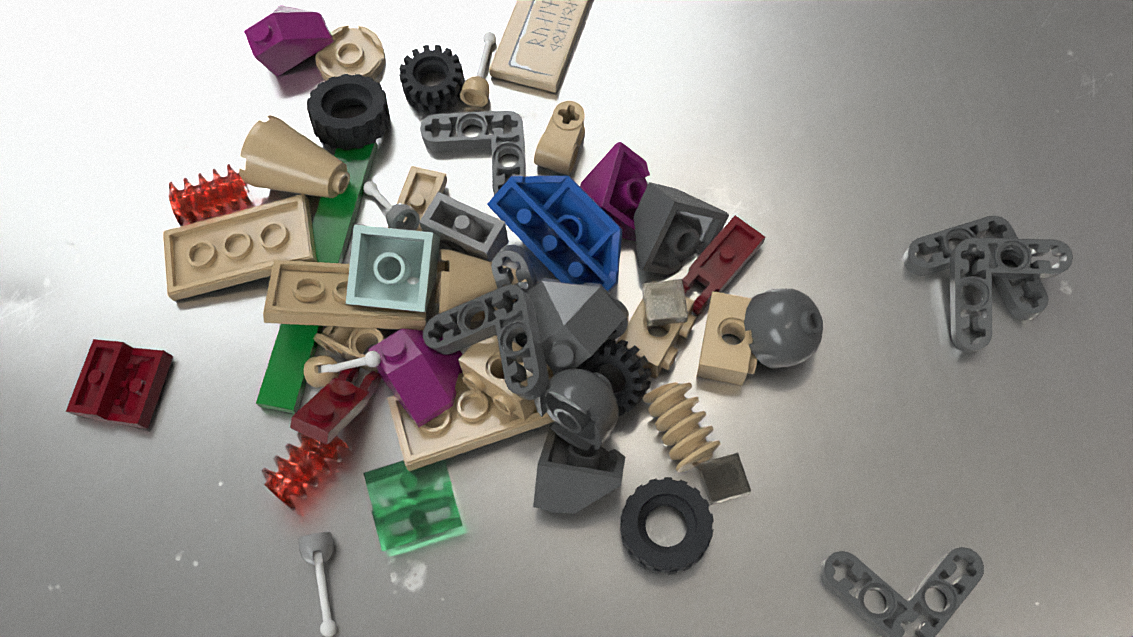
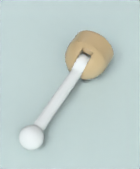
[460,32,496,107]
[304,351,381,388]

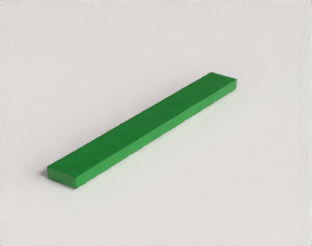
[256,140,378,414]

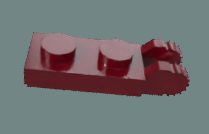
[674,215,766,316]
[290,367,381,445]

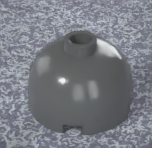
[744,288,823,368]
[534,368,619,450]

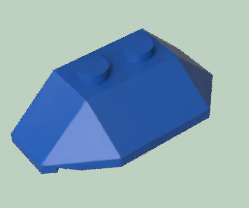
[487,176,622,293]

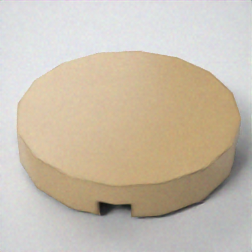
[315,25,386,81]

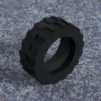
[307,74,390,150]
[620,477,714,575]

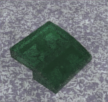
[363,459,463,552]

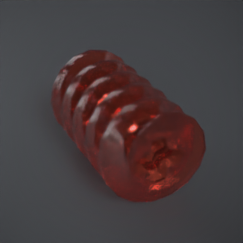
[168,163,254,226]
[261,432,352,511]

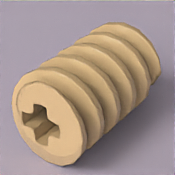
[643,382,721,473]

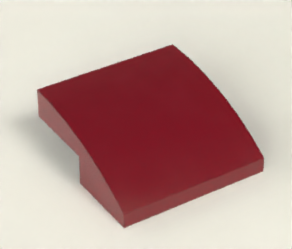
[66,339,173,429]

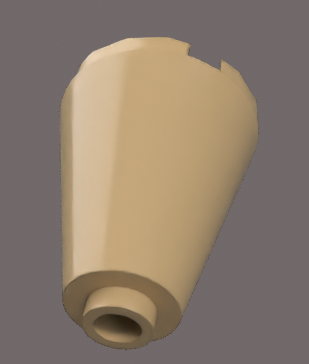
[239,115,350,198]
[435,249,527,322]

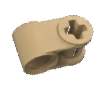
[533,100,585,175]
[313,326,385,372]

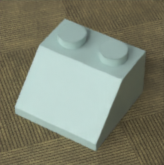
[346,225,440,312]

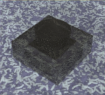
[642,279,688,327]
[698,452,751,506]

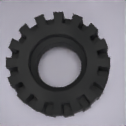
[399,44,465,114]
[576,339,652,416]

